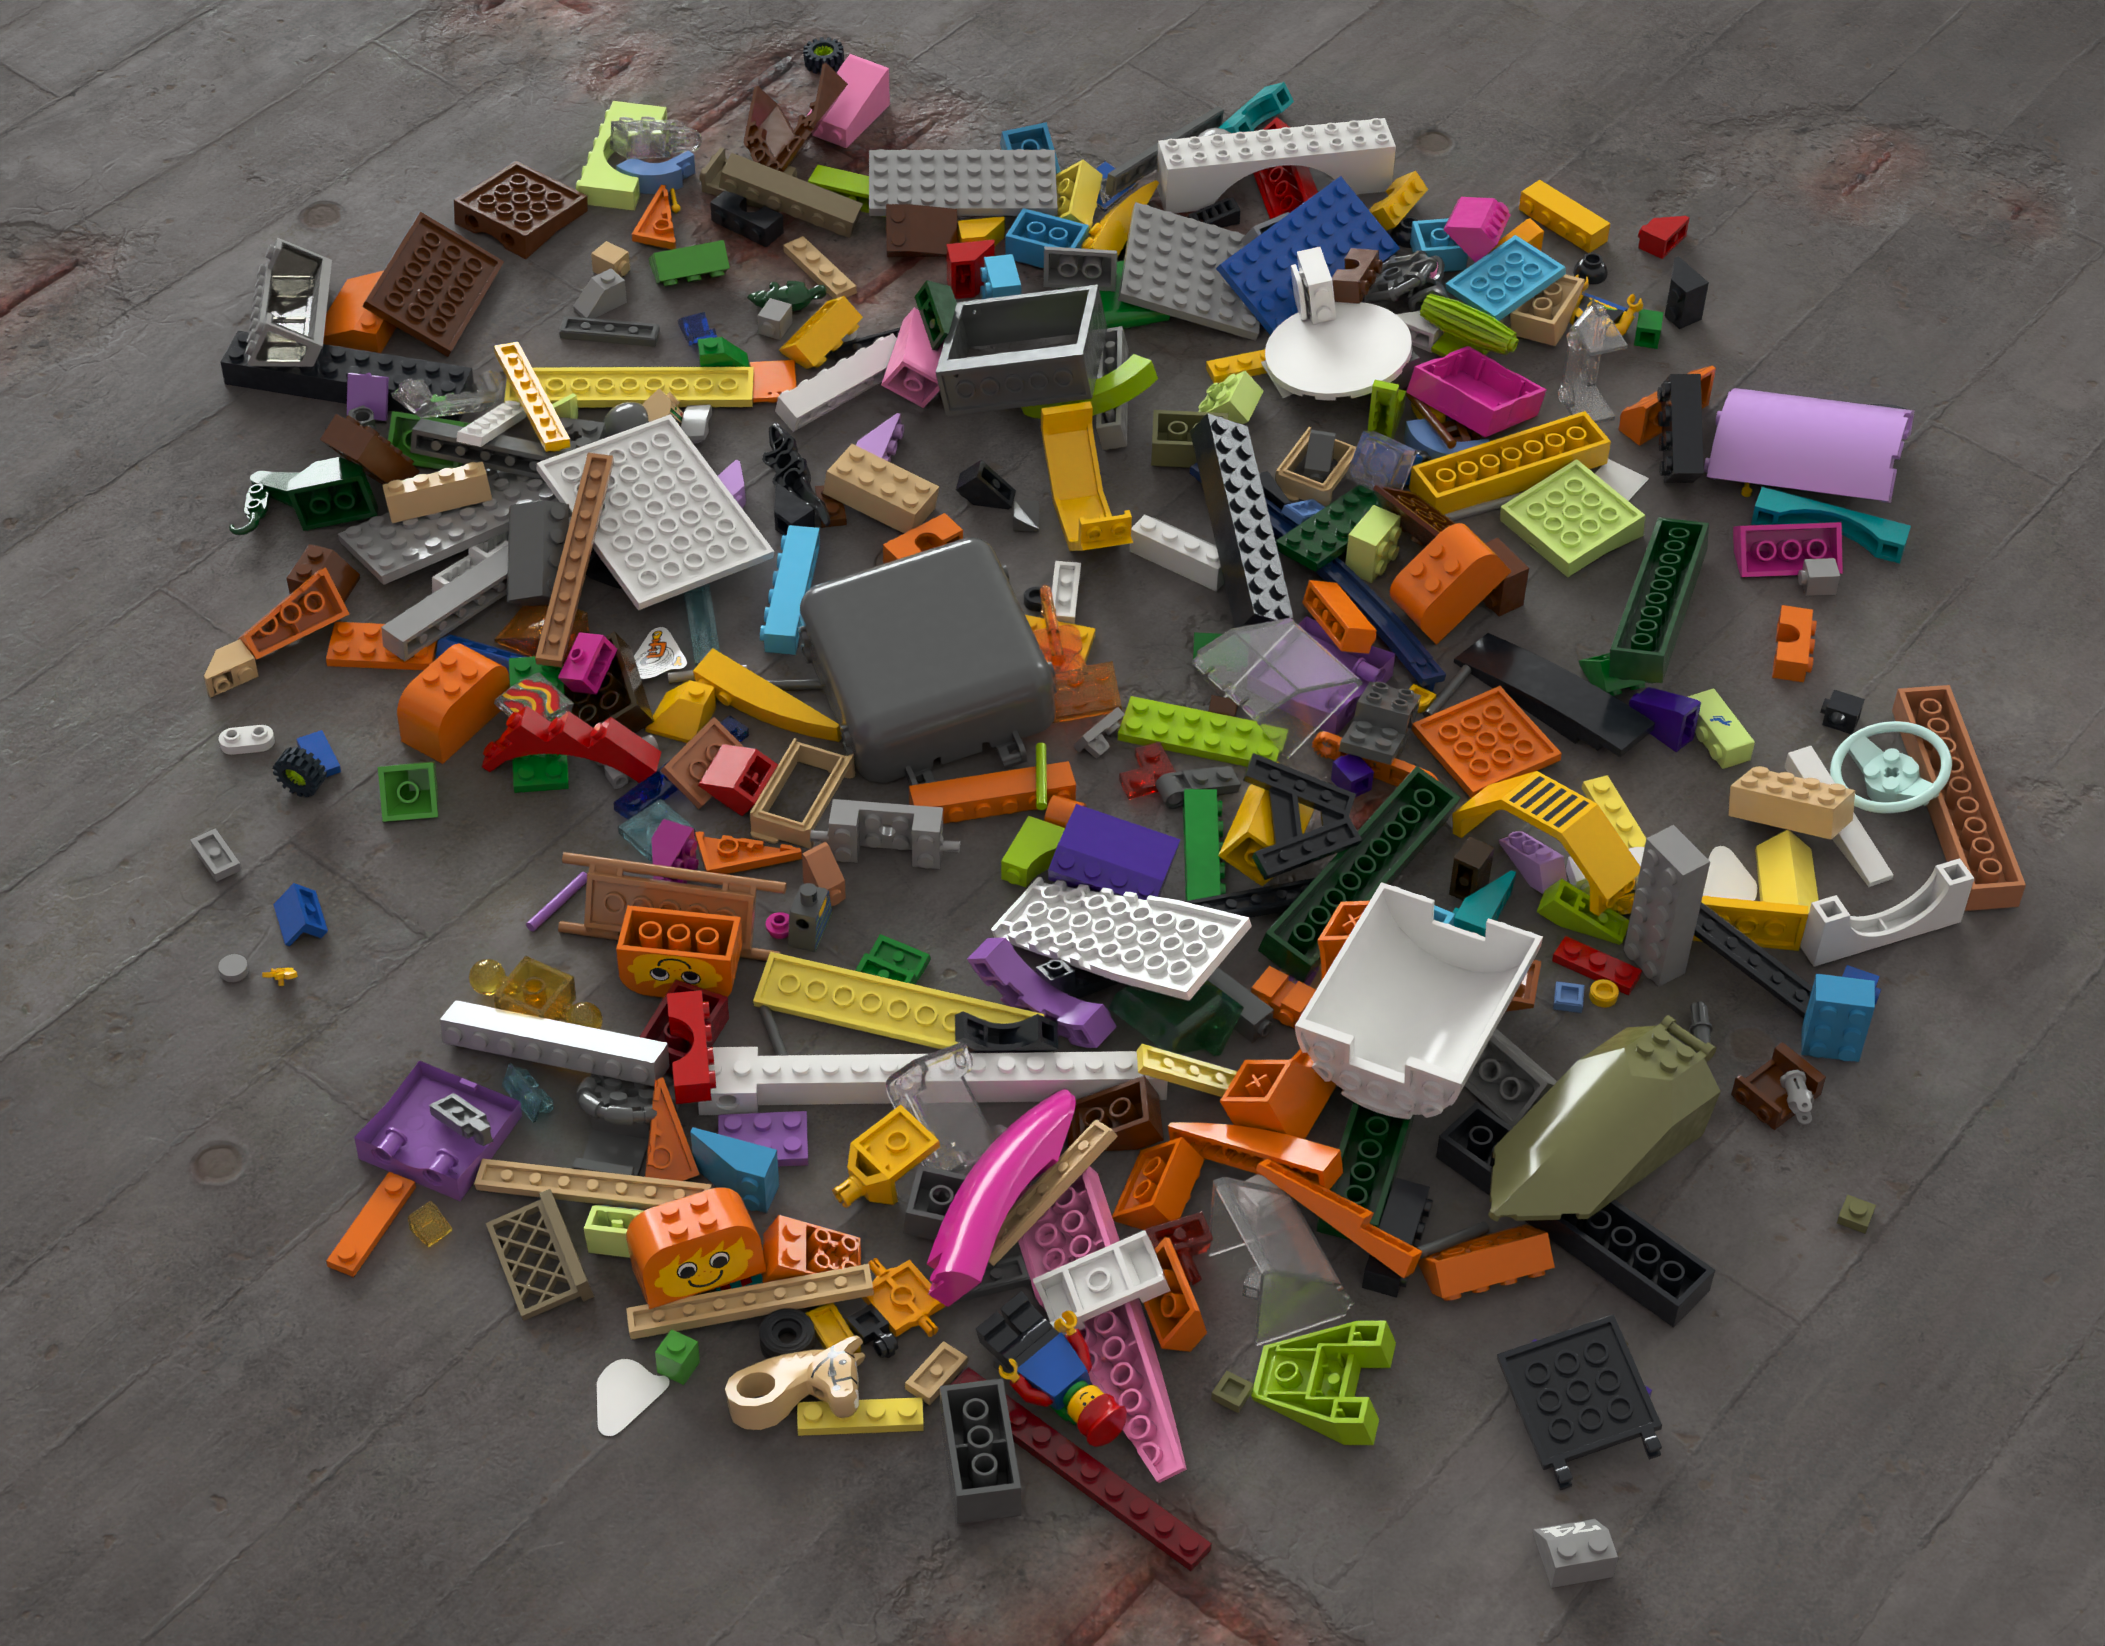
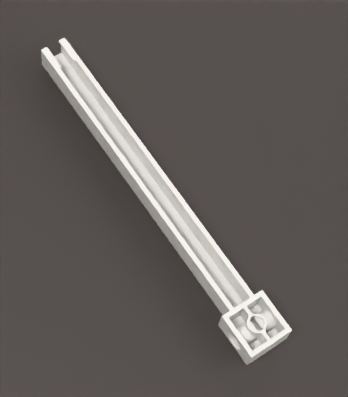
[698,1047,1168,1115]

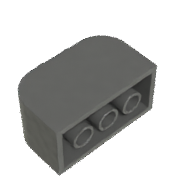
[940,1378,1021,1524]

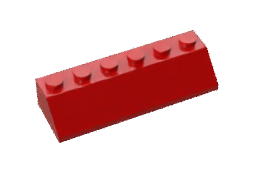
[1253,117,1318,219]

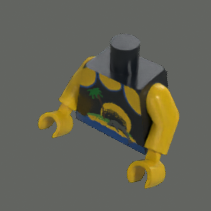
[1569,275,1643,345]

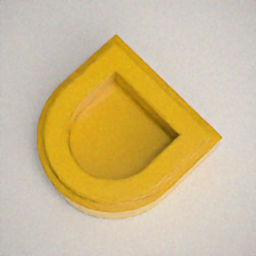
[1409,684,1436,713]

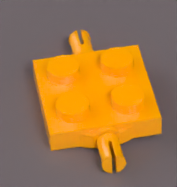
[861,1258,946,1337]

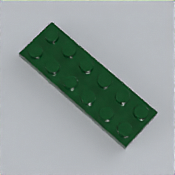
[1276,483,1383,572]

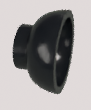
[1391,217,1418,248]
[1573,253,1608,285]

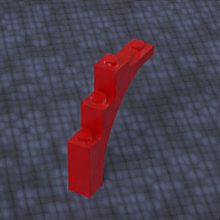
[481,706,662,783]

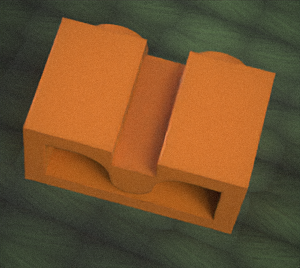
[1251,966,1316,1029]

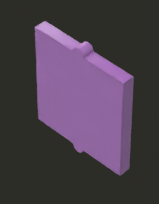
[347,373,389,421]

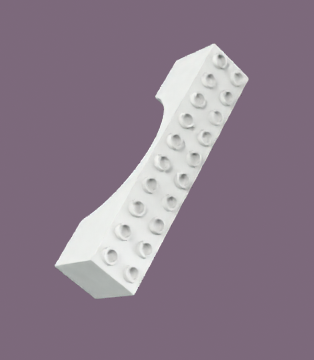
[1156,118,1396,213]

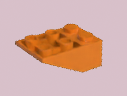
[762,1215,861,1283]

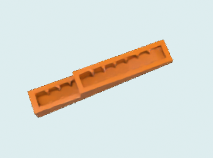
[1256,1159,1423,1278]

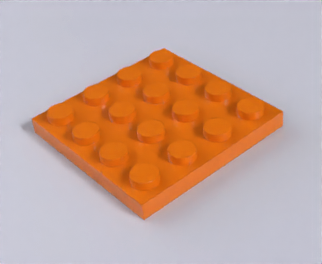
[1411,686,1562,798]

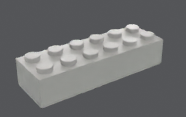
[1623,825,1710,987]

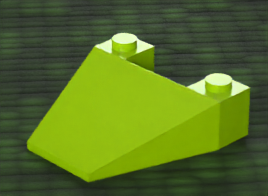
[1251,1321,1396,1445]

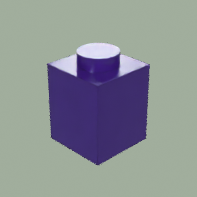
[1331,754,1374,797]

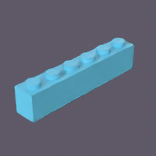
[760,525,820,655]

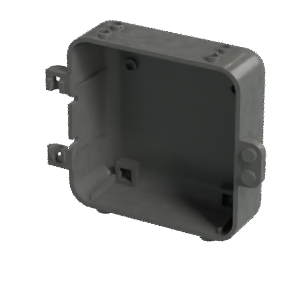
[798,537,1057,786]

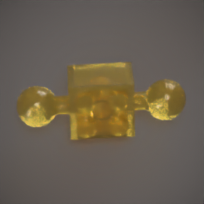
[469,955,603,1029]

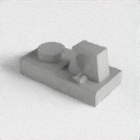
[1073,707,1125,758]

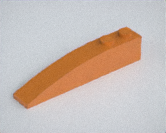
[1168,1122,1343,1190]

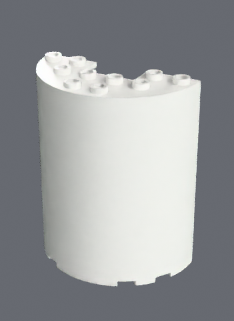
[1295,882,1543,1119]

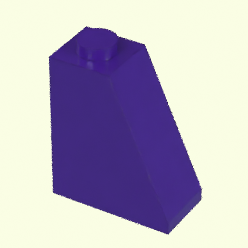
[1629,687,1701,752]

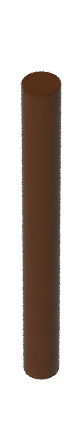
[1406,391,1457,449]

